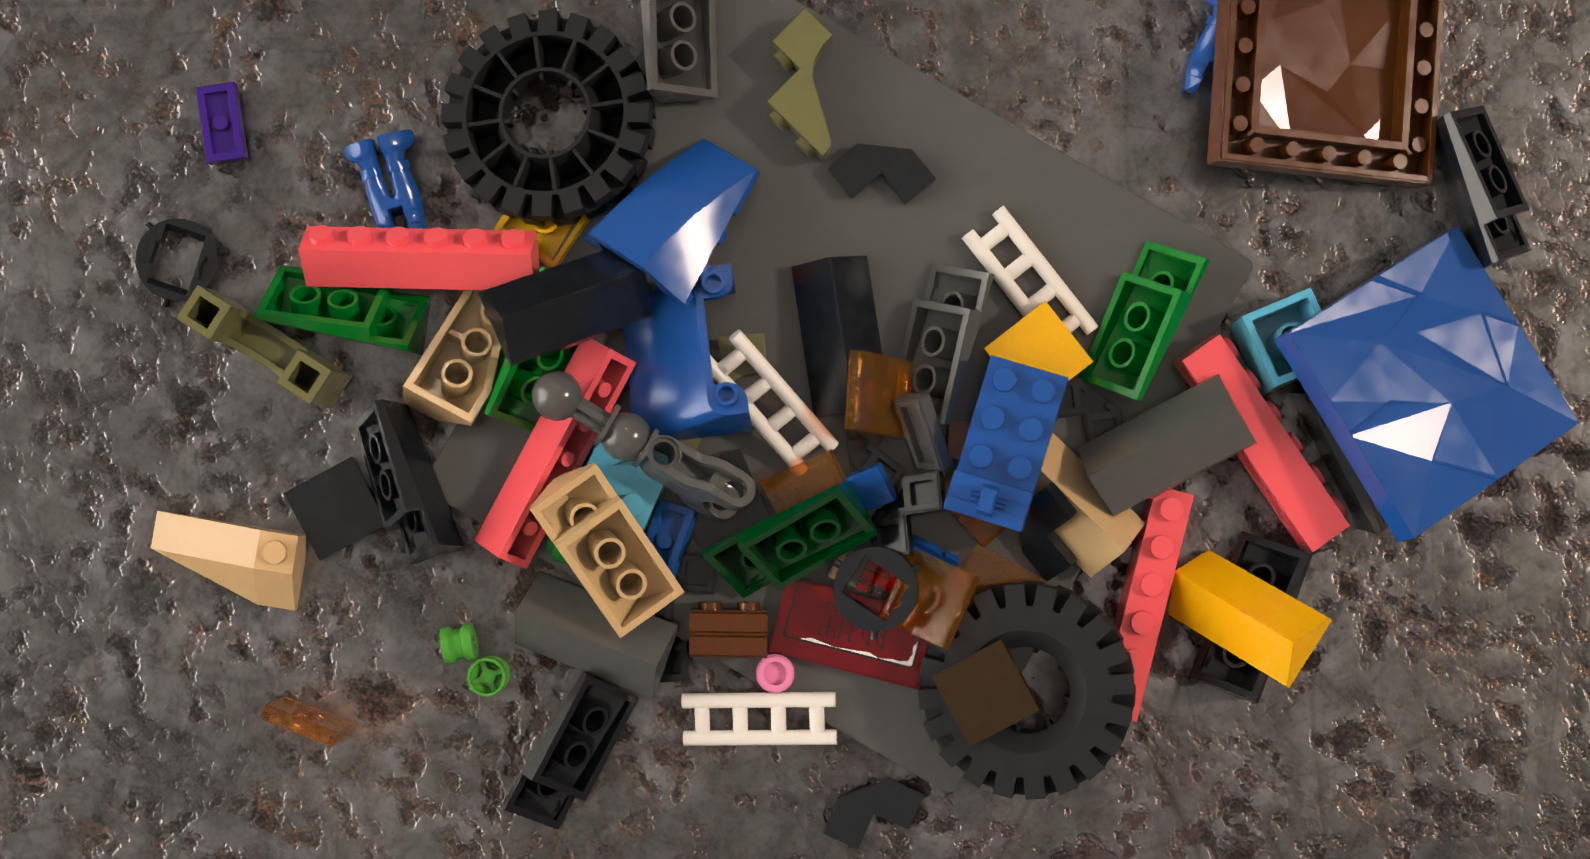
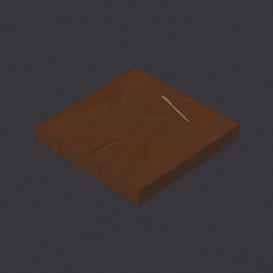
[1207,0,1445,188]

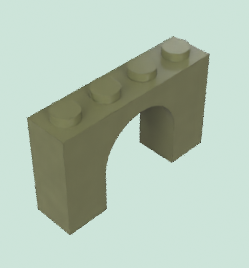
[176,285,352,408]

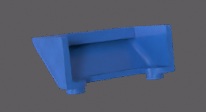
[623,264,752,441]

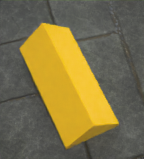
[1168,550,1332,688]

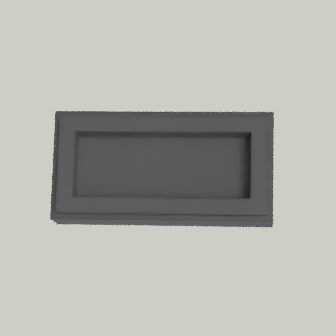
[893,393,953,470]

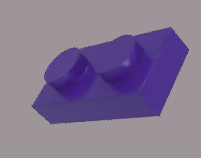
[195,82,248,165]

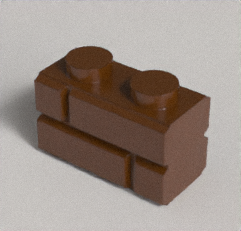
[689,601,768,658]

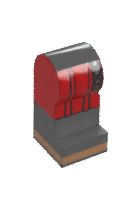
[827,549,902,603]

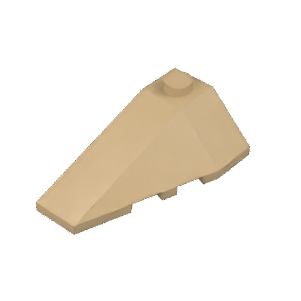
[403,290,501,426]
[151,511,309,611]

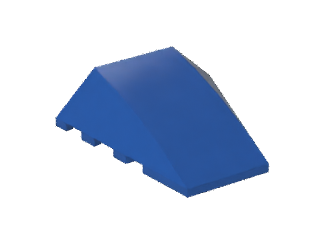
[581,139,760,308]

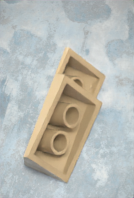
[1034,433,1145,578]
[529,462,684,639]

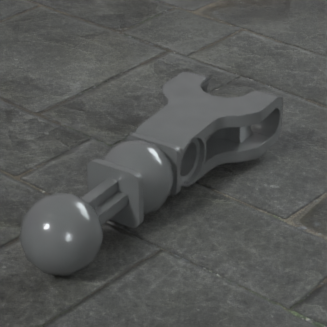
[532,371,756,522]

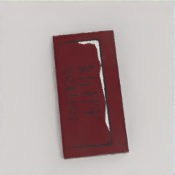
[768,579,937,690]

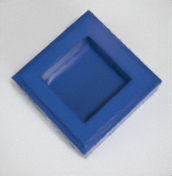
[843,462,897,511]

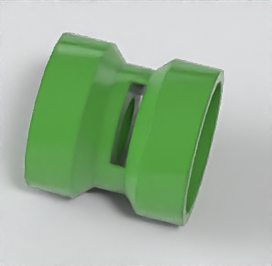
[467,655,511,697]

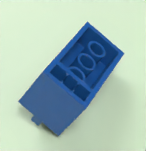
[943,355,1068,532]

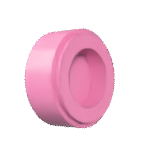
[756,653,794,693]

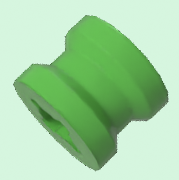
[440,623,479,665]

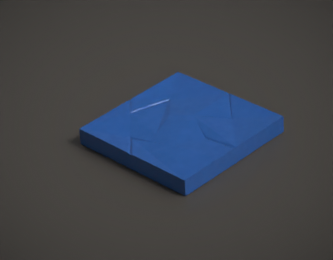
[1274,226,1579,542]

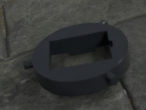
[135,219,228,308]
[832,546,922,640]

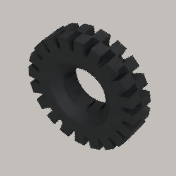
[441,10,656,226]
[918,580,1136,800]

